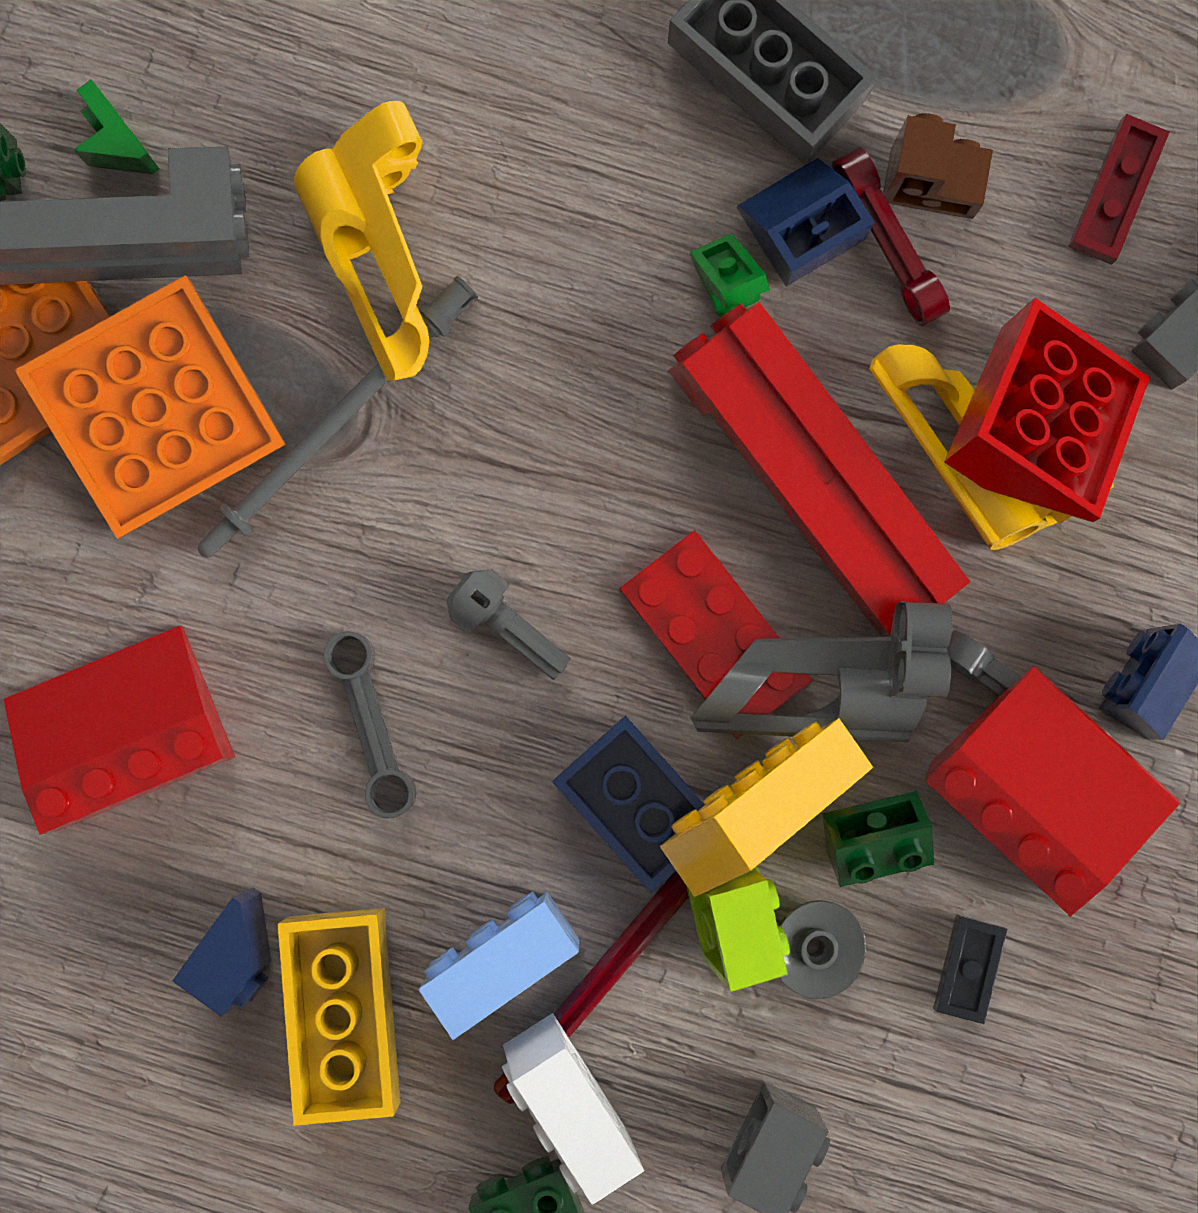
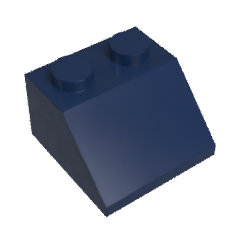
[172,887,271,1017]

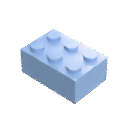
[418,891,580,1040]

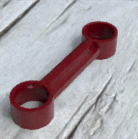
[832,147,950,326]

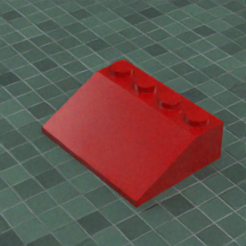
[944,298,1150,523]
[3,625,235,835]
[925,665,1180,917]

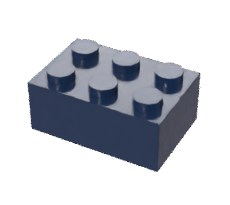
[552,716,705,893]

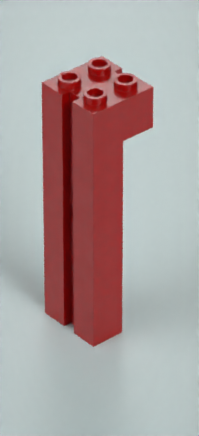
[668,302,970,637]

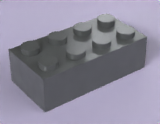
[668,0,877,165]

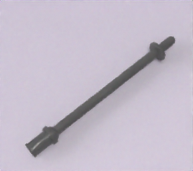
[198,276,478,558]

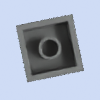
[721,1081,830,1213]

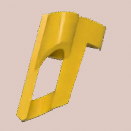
[294,101,429,381]
[870,344,1114,551]

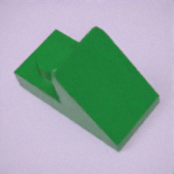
[75,79,160,174]
[690,233,770,317]

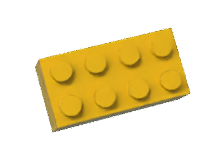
[660,718,873,897]
[278,908,401,1126]

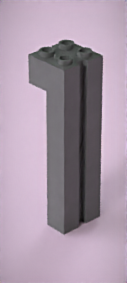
[0,146,249,285]

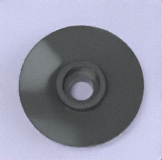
[779,900,866,999]

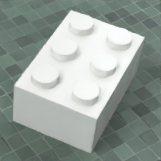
[502,1013,644,1205]

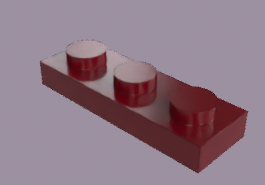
[1068,114,1170,265]

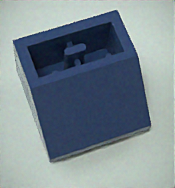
[737,158,875,287]
[1099,623,1198,740]

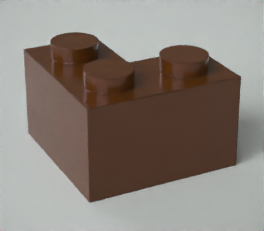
[883,113,993,219]

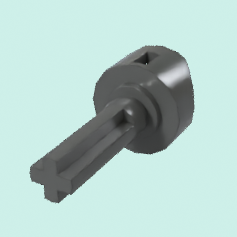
[446,569,571,680]

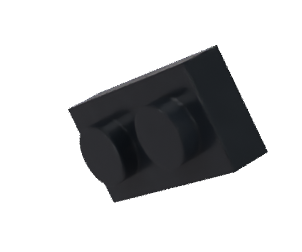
[933,914,1007,1024]

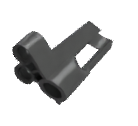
[690,601,952,743]

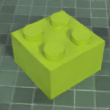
[687,867,790,992]

